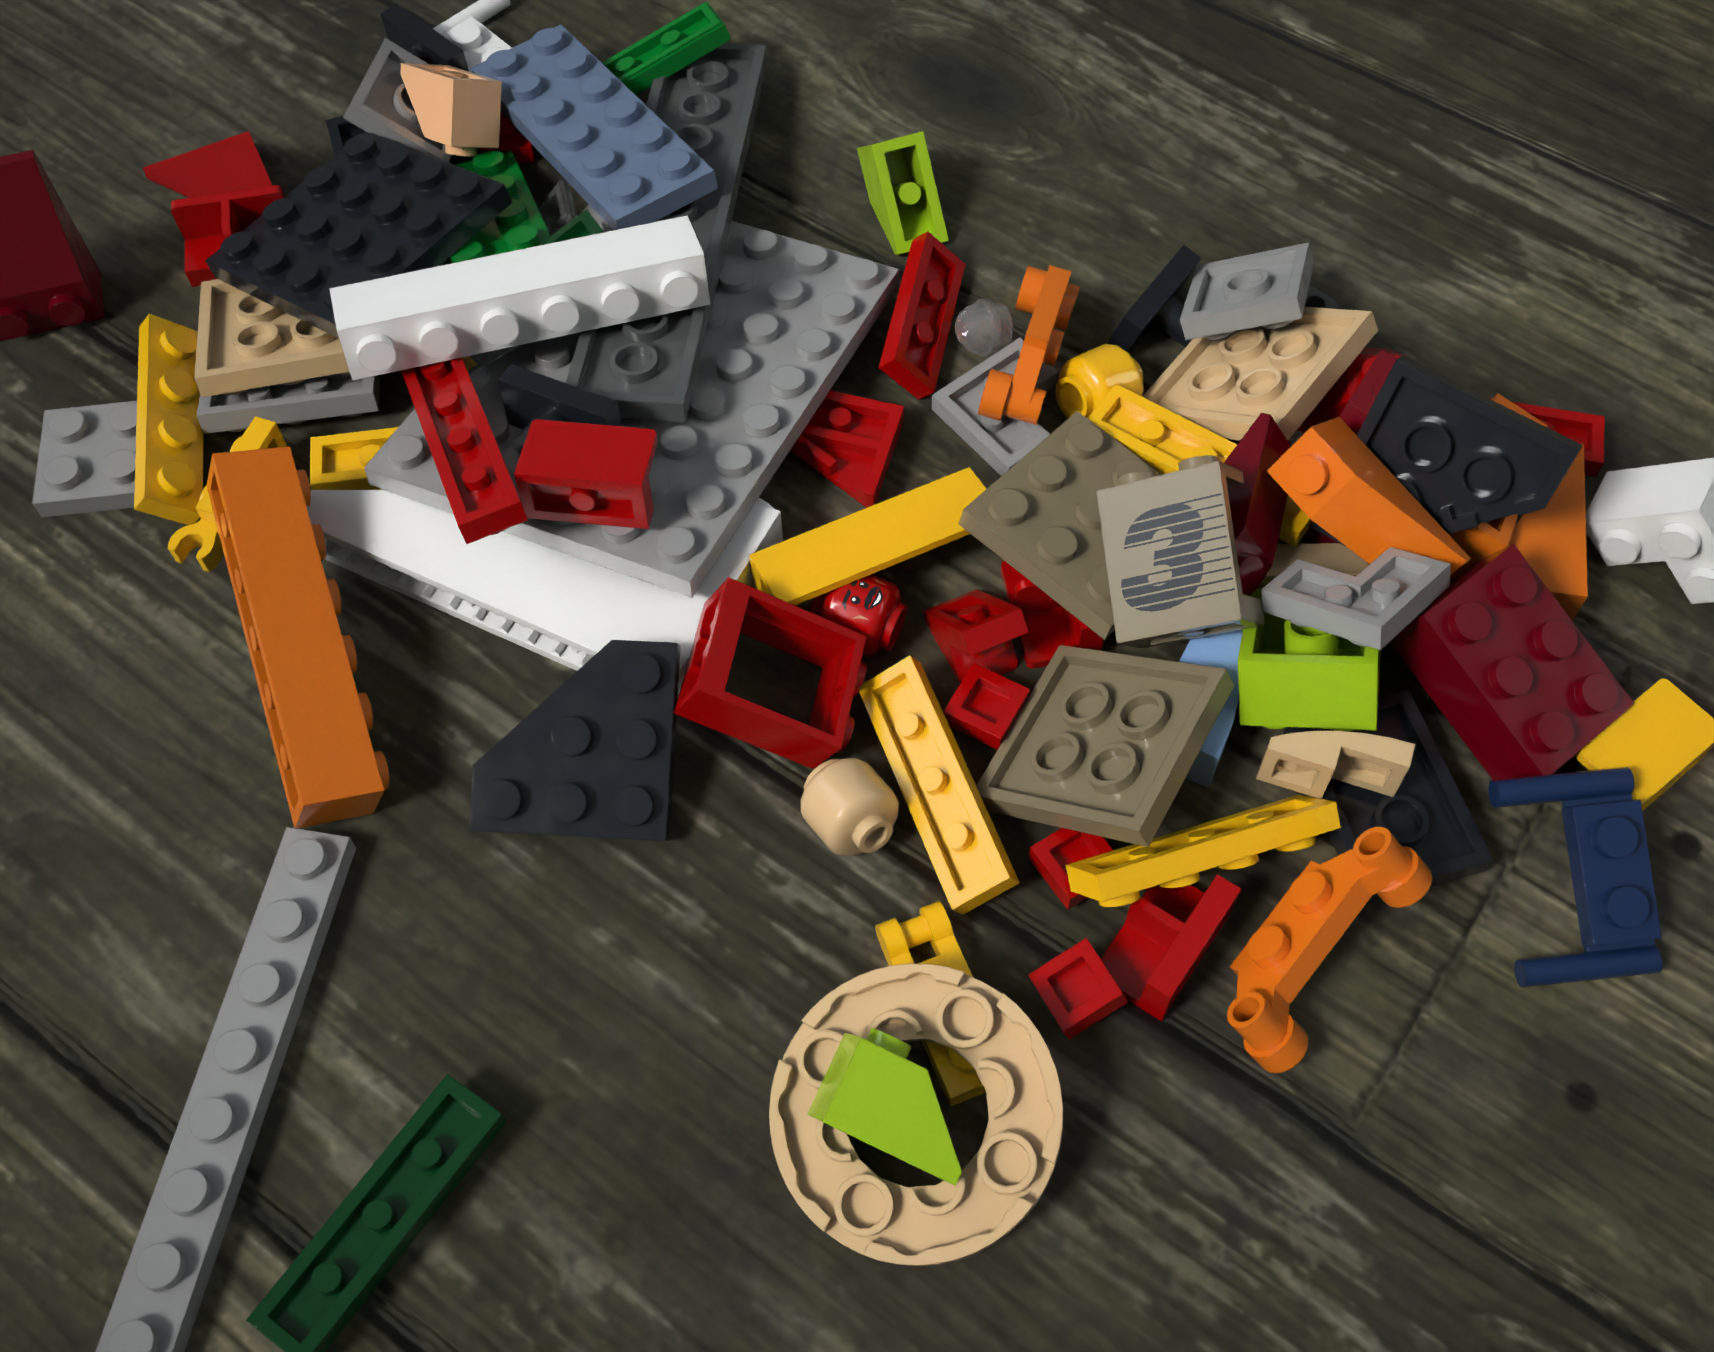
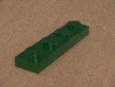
[246,1074,507,1352]

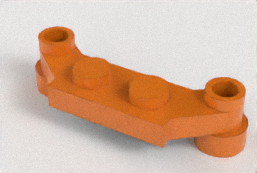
[978,265,1080,425]
[1227,827,1432,1073]

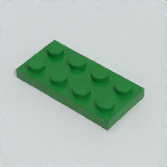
[440,150,551,266]

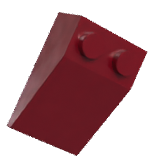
[0,150,105,341]

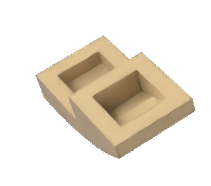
[1256,731,1415,799]

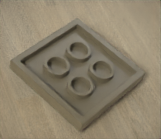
[959,411,1162,640]
[976,645,1234,847]

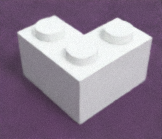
[1586,458,1714,604]

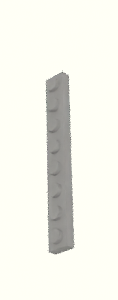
[95,827,356,1352]

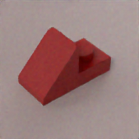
[922,589,1029,683]

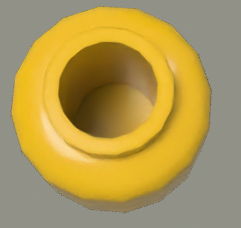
[1055,344,1144,418]

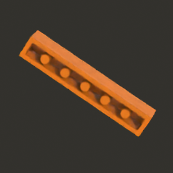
[206,446,389,829]

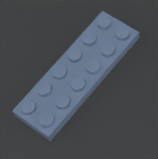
[470,25,718,230]

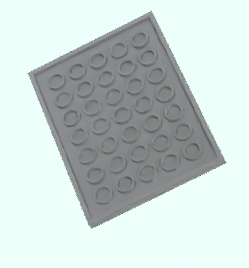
[364,204,899,598]

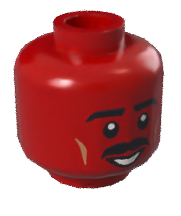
[811,574,908,658]

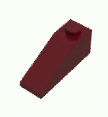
[1224,412,1291,596]

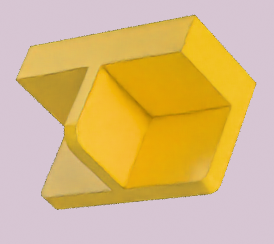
[1575,678,1714,812]

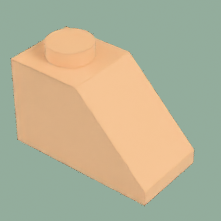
[401,63,502,156]

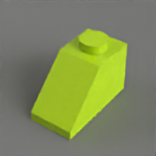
[857,131,949,255]
[807,1027,962,1186]

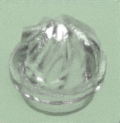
[955,298,1013,356]

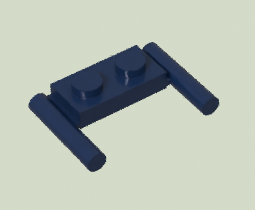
[1488,767,1663,988]

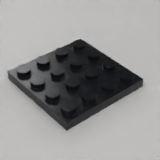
[205,132,513,339]

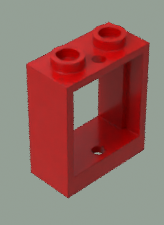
[674,577,867,769]

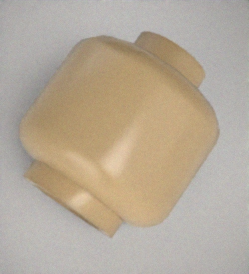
[801,758,899,857]

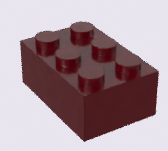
[1389,543,1634,781]

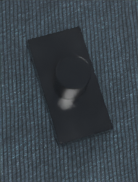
[380,4,469,71]
[1107,245,1202,353]
[498,364,622,455]

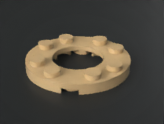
[769,963,1063,1266]

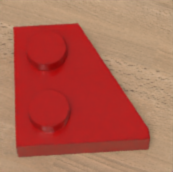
[790,390,904,508]

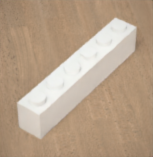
[329,215,710,381]

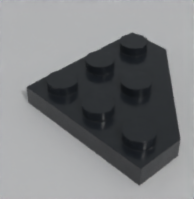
[1309,355,1583,546]
[469,640,681,841]

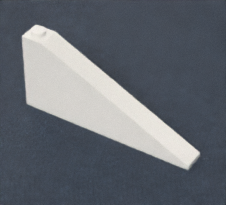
[307,490,783,696]

